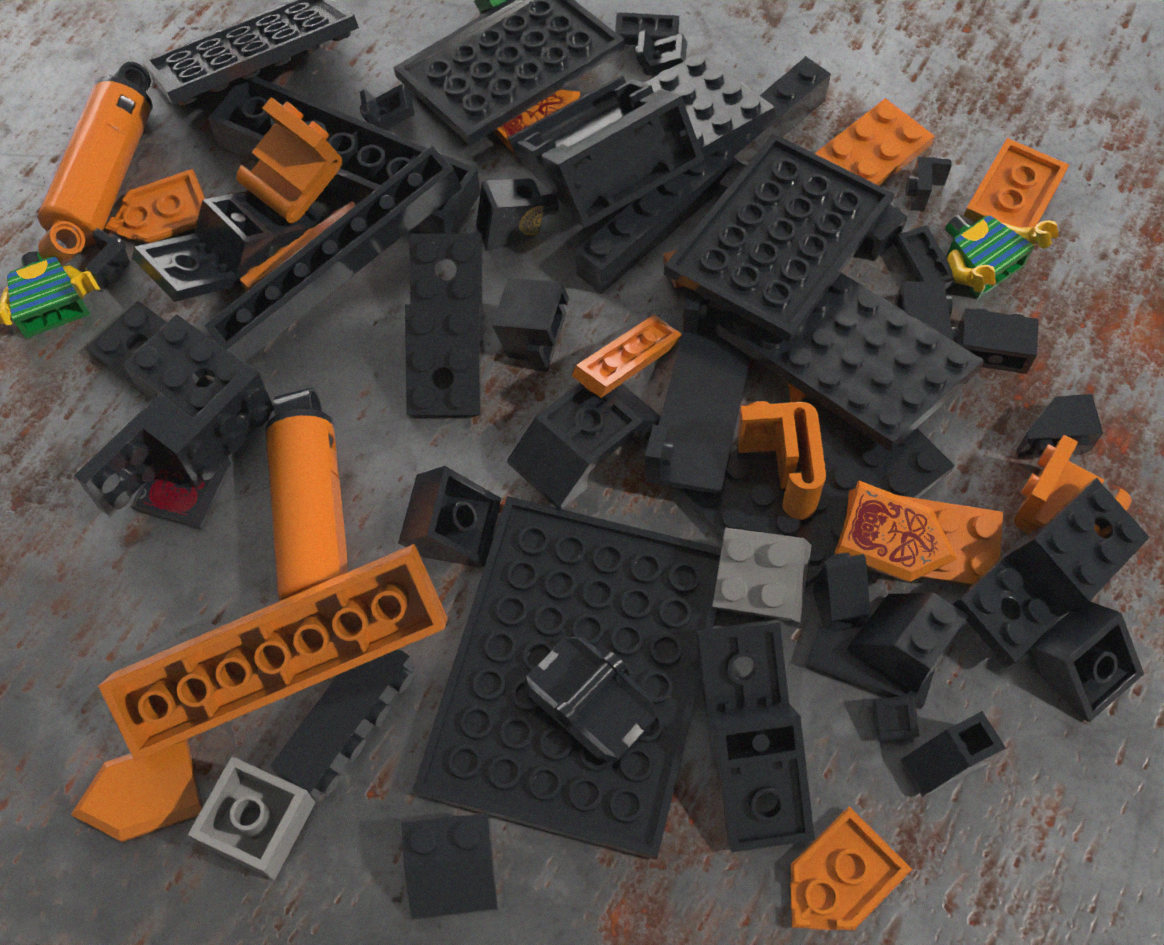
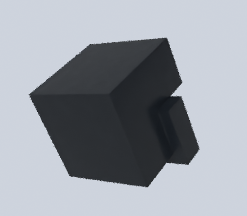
[492,278,569,372]

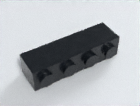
[270,649,414,803]

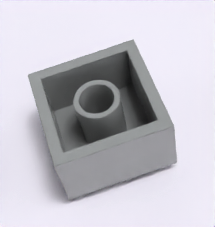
[713,528,812,623]
[188,756,316,881]

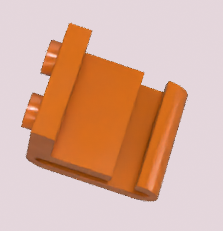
[236,97,342,223]
[737,401,826,520]
[1014,435,1132,538]

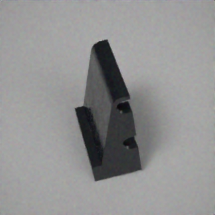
[508,75,704,228]

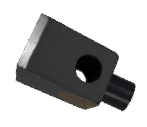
[476,178,559,251]

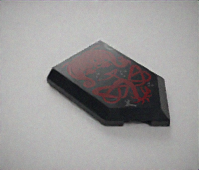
[131,457,231,529]

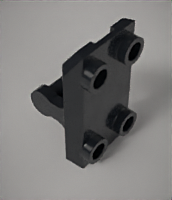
[524,637,657,763]

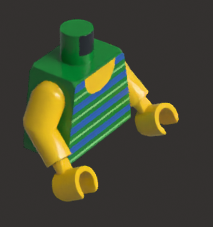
[944,215,1059,300]
[0,251,100,339]

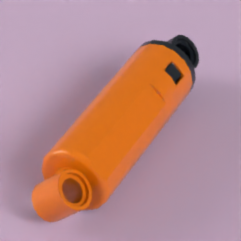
[37,62,153,266]
[265,387,349,601]

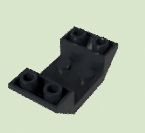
[507,383,661,511]

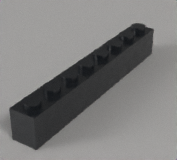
[204,145,462,362]

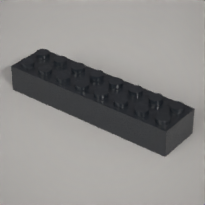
[208,76,480,234]

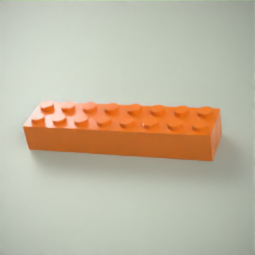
[98,544,448,761]

